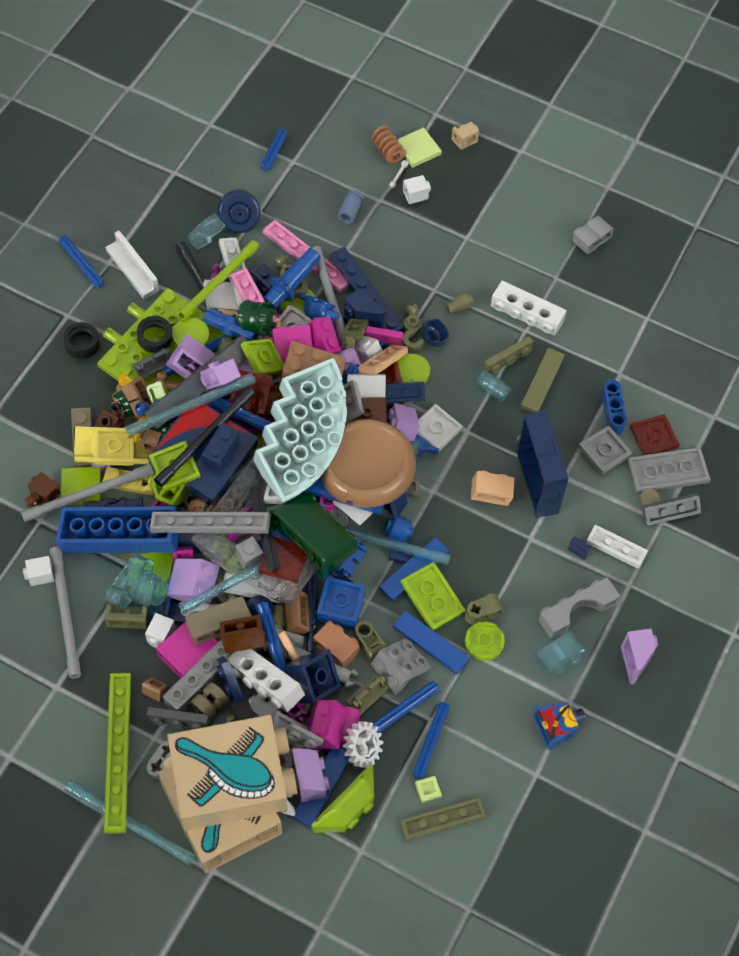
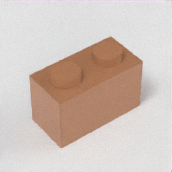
[313,621,360,668]

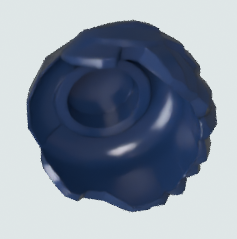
[421,318,449,347]

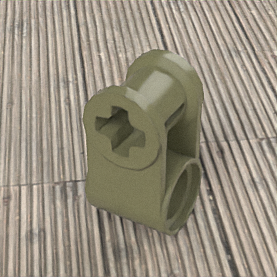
[464,593,505,625]
[355,620,387,661]

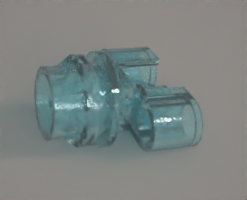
[106,554,168,608]

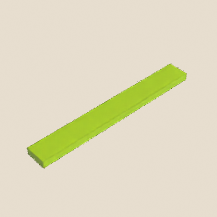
[104,673,131,833]

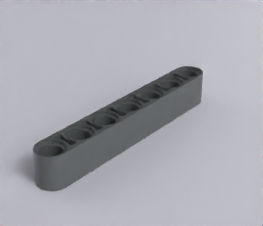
[144,335,248,428]

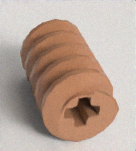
[372,125,406,164]

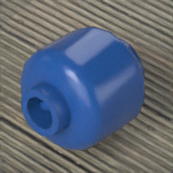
[384,515,414,543]

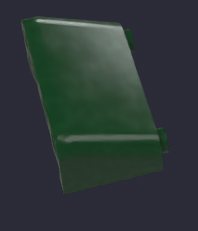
[269,492,358,580]

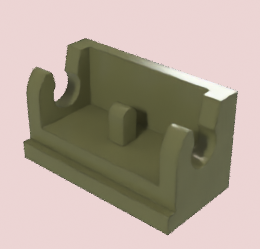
[104,603,149,629]

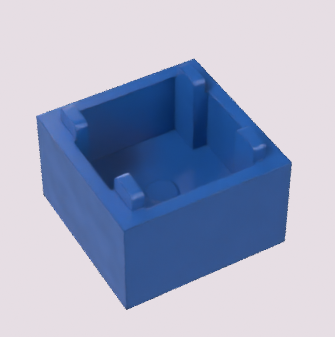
[317,577,366,631]

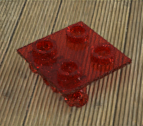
[230,369,275,414]

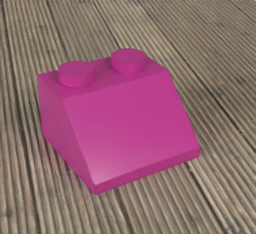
[307,317,342,354]
[307,700,348,749]

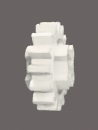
[343,721,383,767]

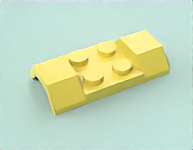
[74,426,151,466]

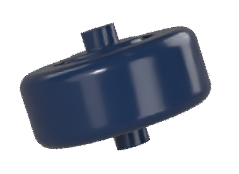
[218,189,260,233]

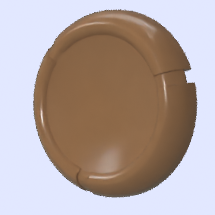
[320,419,416,508]

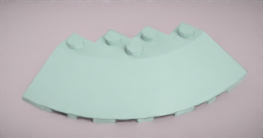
[253,358,347,503]

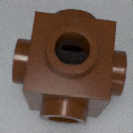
[93,409,125,428]

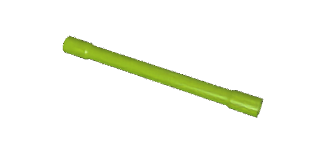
[177,240,259,320]

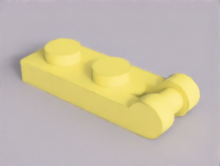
[102,467,154,496]

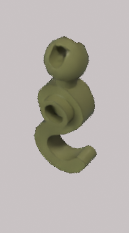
[275,254,308,298]
[402,303,424,352]

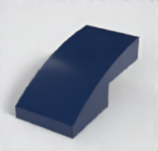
[148,597,190,624]

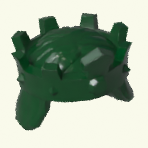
[237,300,277,337]

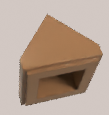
[142,677,169,702]

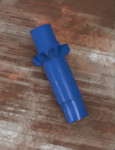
[263,248,321,310]

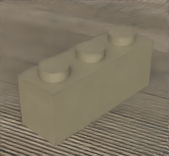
[185,596,251,646]

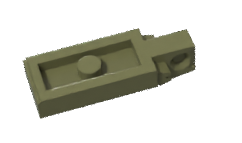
[343,319,368,348]

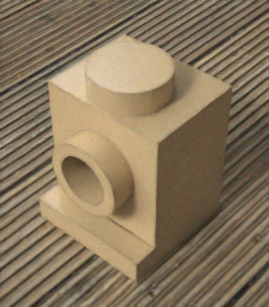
[452,122,479,150]

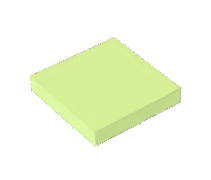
[397,128,442,168]

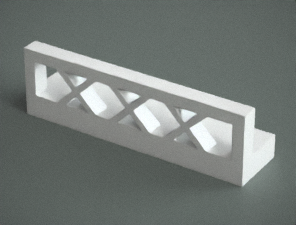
[106,231,159,300]

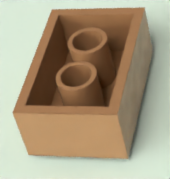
[279,341,346,384]

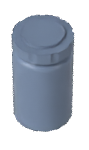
[337,190,364,224]

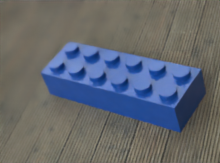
[55,506,179,553]

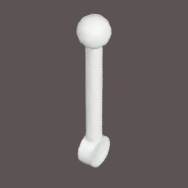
[389,160,408,188]

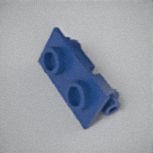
[334,538,367,579]

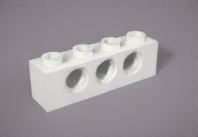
[491,281,567,336]
[227,649,305,713]

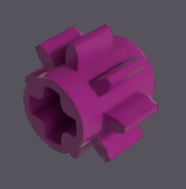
[281,703,307,724]

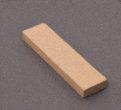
[358,345,408,375]

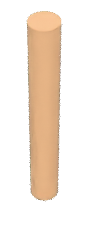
[277,630,299,661]

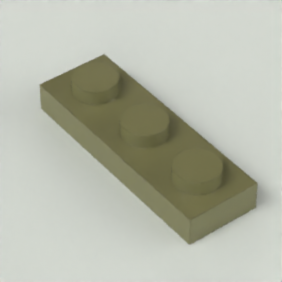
[483,336,533,376]

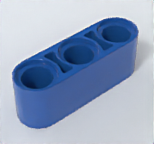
[602,379,627,435]

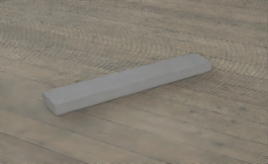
[149,512,271,533]

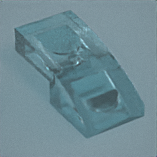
[187,213,225,250]

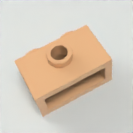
[471,470,514,506]

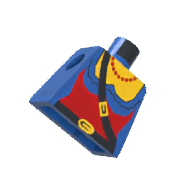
[533,702,586,750]

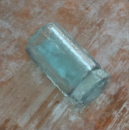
[475,369,511,402]

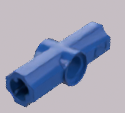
[204,308,259,341]

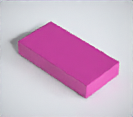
[366,326,403,346]

